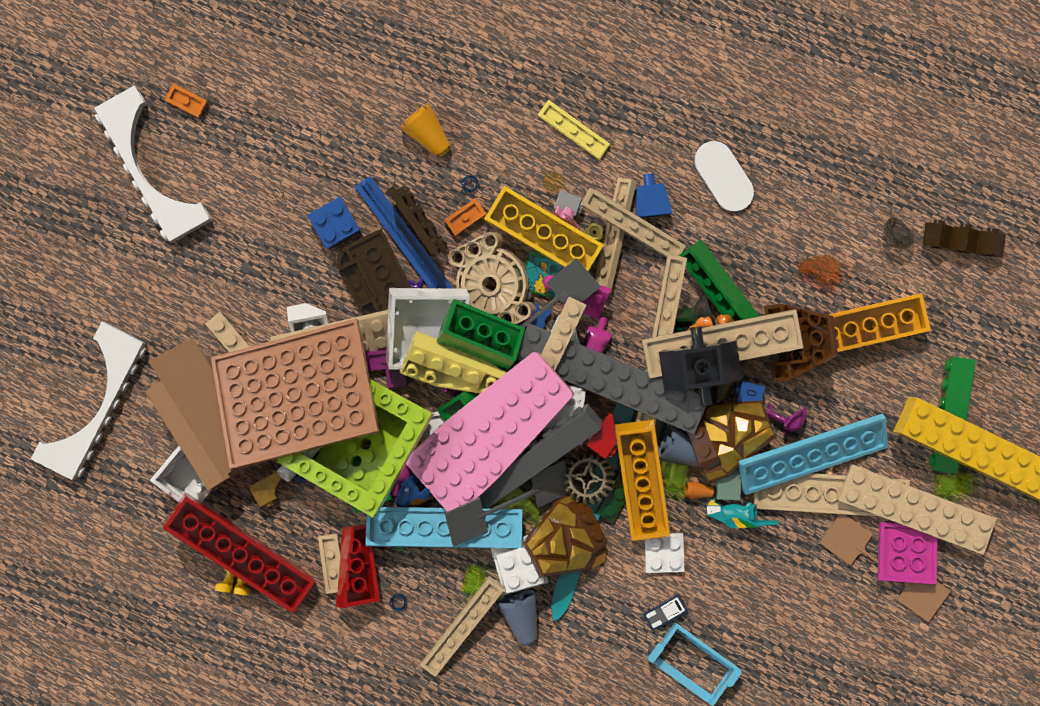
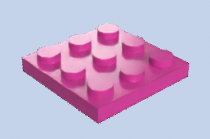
[877,522,938,585]

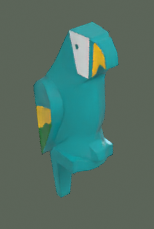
[707,498,780,528]

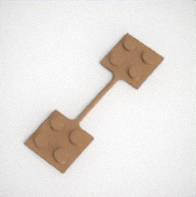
[819,514,951,622]

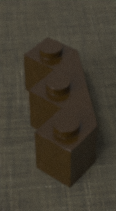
[922,220,1006,258]

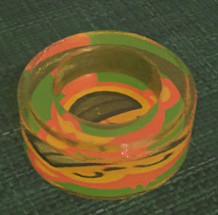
[543,171,562,191]

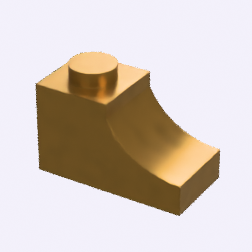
[249,472,283,508]

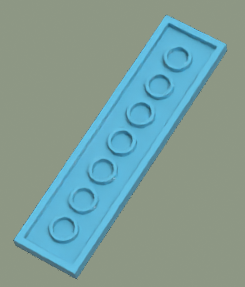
[739,414,888,495]
[366,507,522,549]

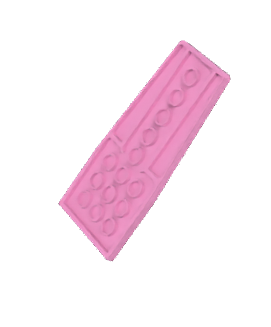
[406,352,574,512]

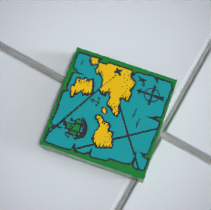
[525,252,563,299]

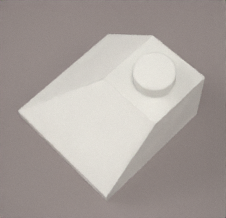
[287,303,329,332]

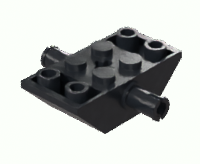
[659,326,742,406]

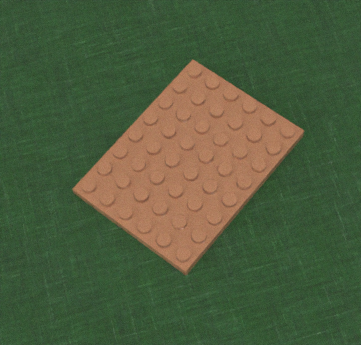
[211,318,380,470]

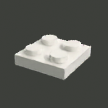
[645,533,684,573]

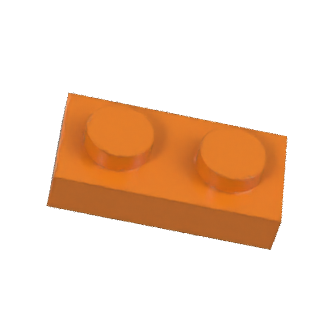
[165,83,208,119]
[444,198,486,236]

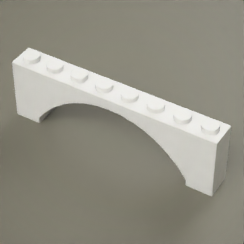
[94,86,212,243]
[31,322,147,480]

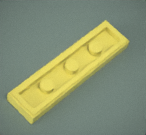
[537,100,610,160]

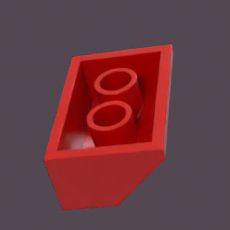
[586,413,618,459]

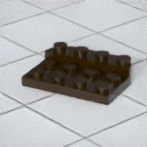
[387,186,447,258]
[337,228,412,315]

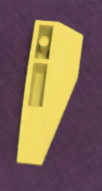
[400,331,507,394]

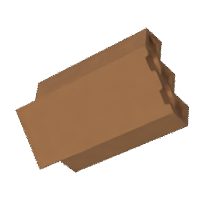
[145,338,249,491]

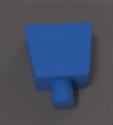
[635,173,672,218]

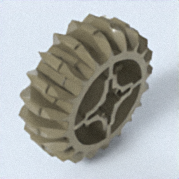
[563,453,615,505]

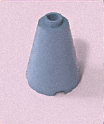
[658,425,702,468]
[498,589,537,646]

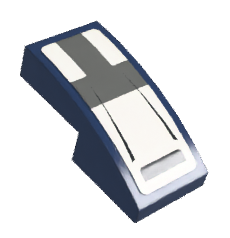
[643,593,688,630]

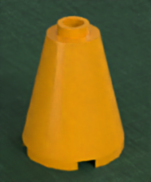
[399,102,450,157]

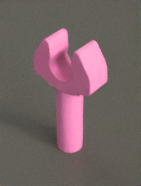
[554,206,580,229]

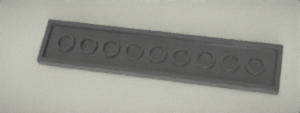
[516,323,707,434]

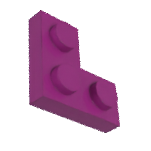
[365,350,407,388]

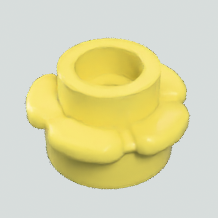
[585,223,604,241]

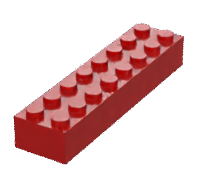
[163,492,315,613]

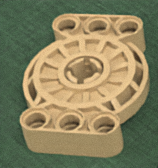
[448,232,536,325]

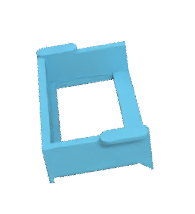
[648,622,742,706]

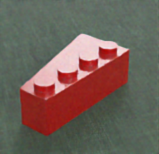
[336,524,380,608]

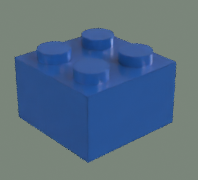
[307,196,361,250]

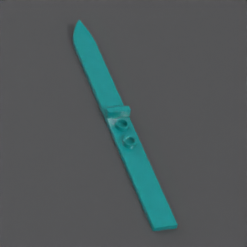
[551,402,635,622]

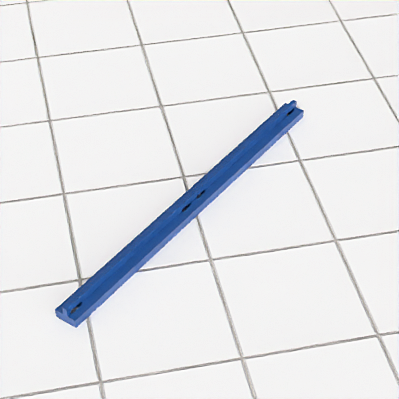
[355,176,512,372]

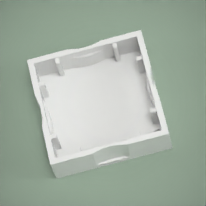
[386,288,470,369]

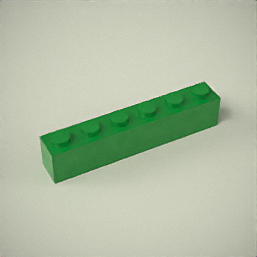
[679,239,759,321]
[928,356,976,474]

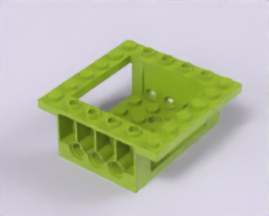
[277,379,434,518]

